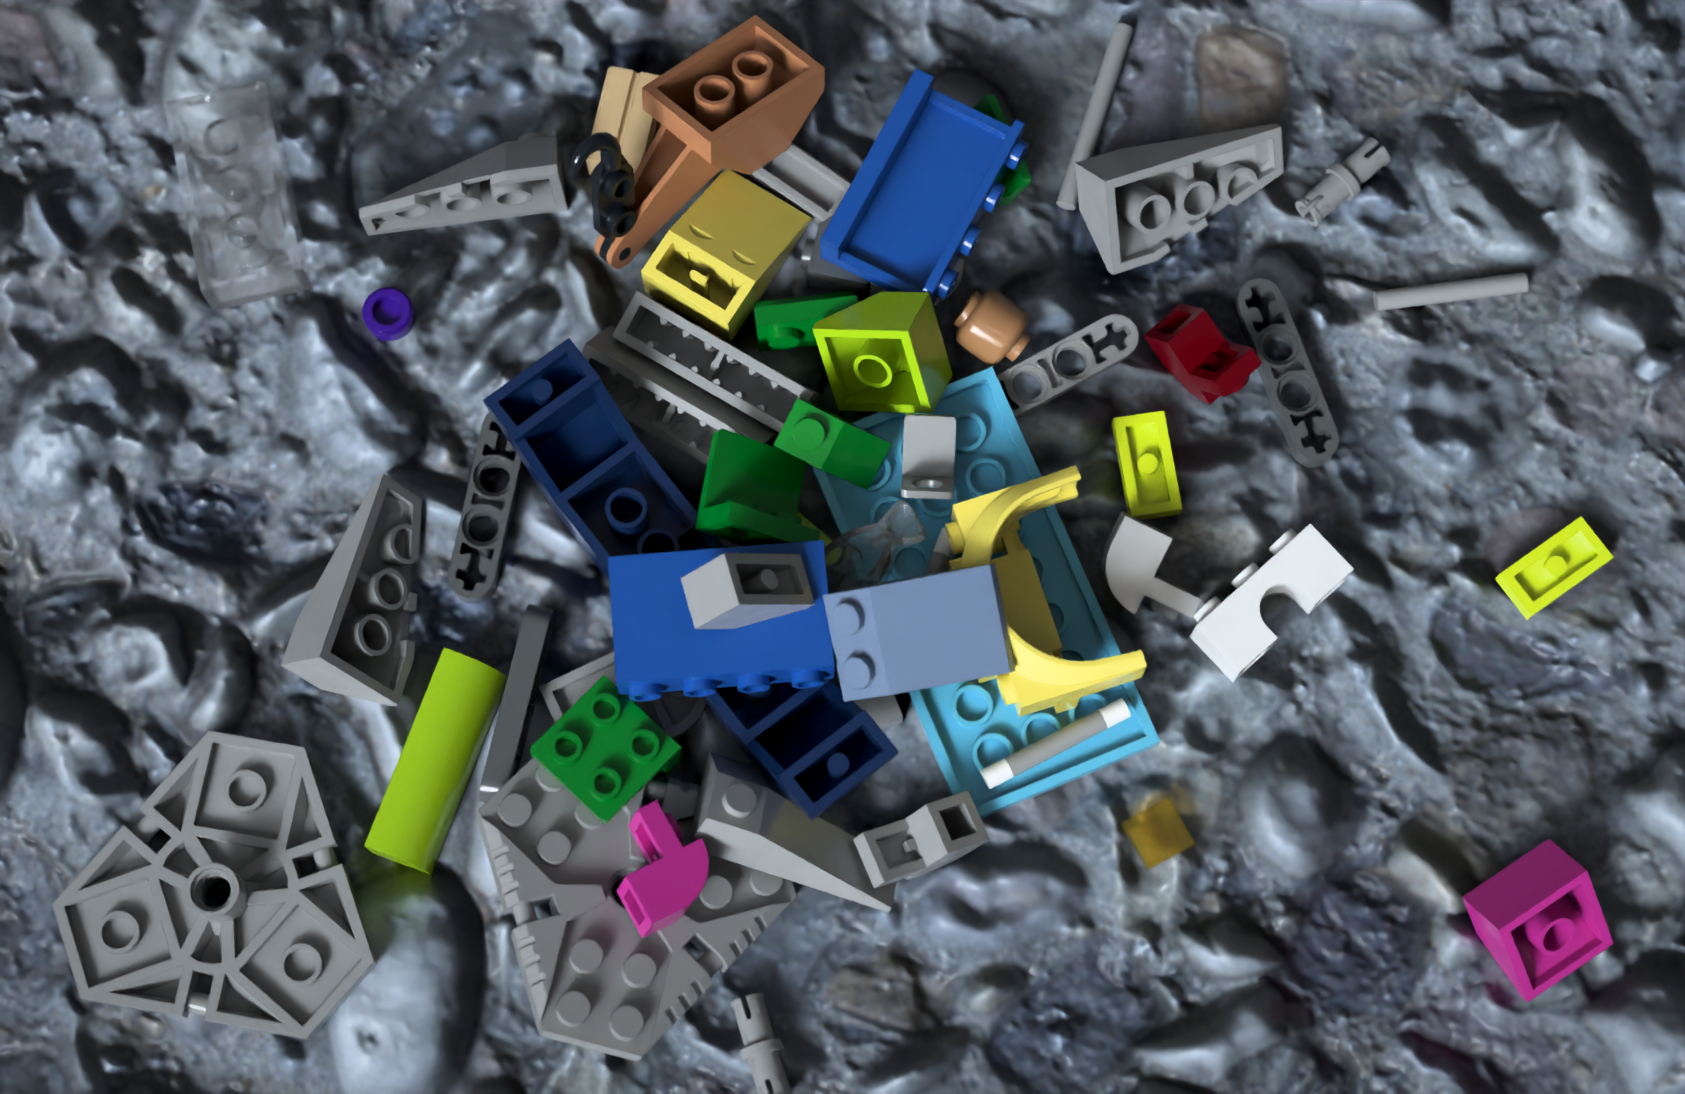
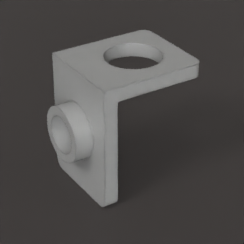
[901,413,957,500]

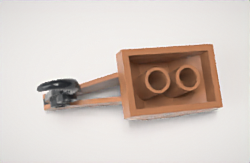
[569,15,825,269]

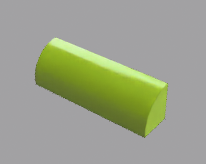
[364,647,508,875]

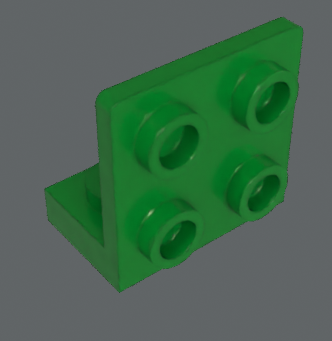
[695,429,821,546]
[530,675,681,824]

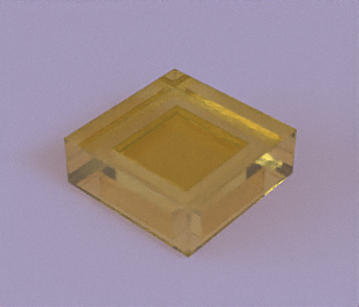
[1121,797,1195,871]

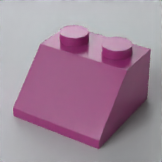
[1462,839,1614,1003]

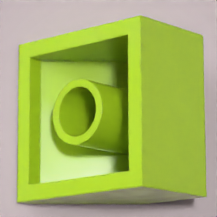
[812,292,953,414]

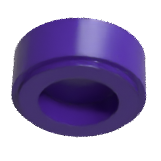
[362,287,416,341]

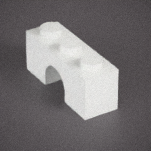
[1190,523,1354,682]

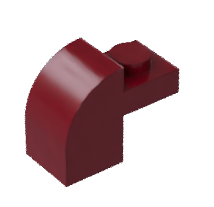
[1144,303,1262,405]

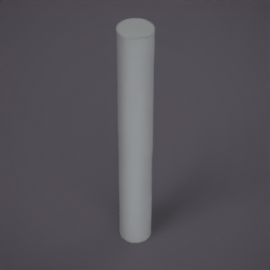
[1373,272,1529,311]

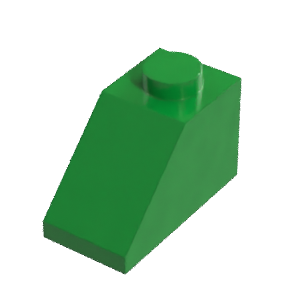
[774,396,892,490]

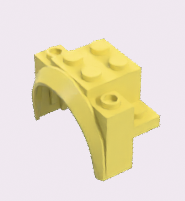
[945,465,1147,717]

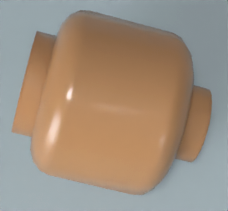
[952,289,1031,365]

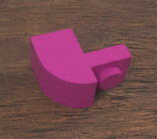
[616,800,709,939]

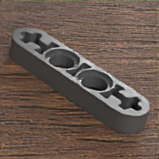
[1234,278,1339,468]
[448,412,524,604]
[479,604,556,803]

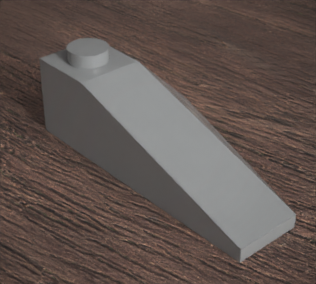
[1075,123,1284,275]
[359,133,568,236]
[281,474,422,706]
[688,752,897,912]

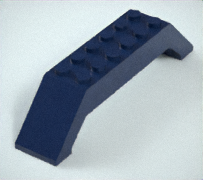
[483,338,899,821]

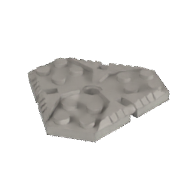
[52,731,377,1040]
[476,758,797,1062]

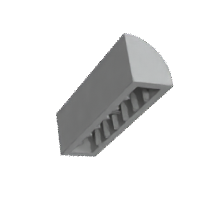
[612,291,823,433]
[582,325,779,466]

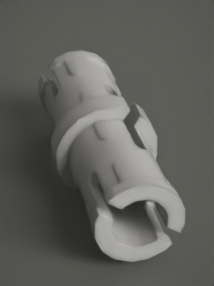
[1295,138,1390,227]
[730,993,793,1094]

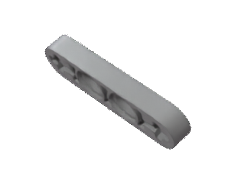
[996,314,1139,419]

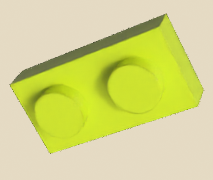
[1112,410,1183,520]
[1495,516,1614,620]

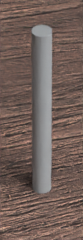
[1056,23,1133,210]

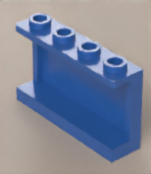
[820,68,1029,305]
[608,540,834,701]

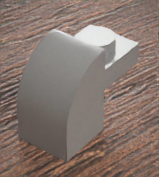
[1103,511,1202,620]
[853,790,990,889]

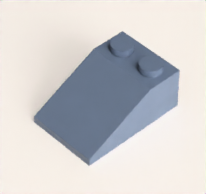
[823,563,1016,702]

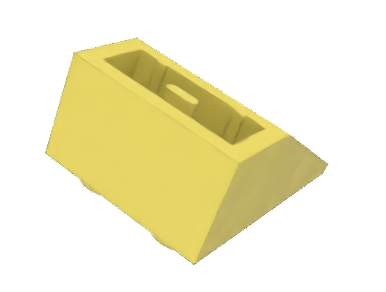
[641,169,812,343]

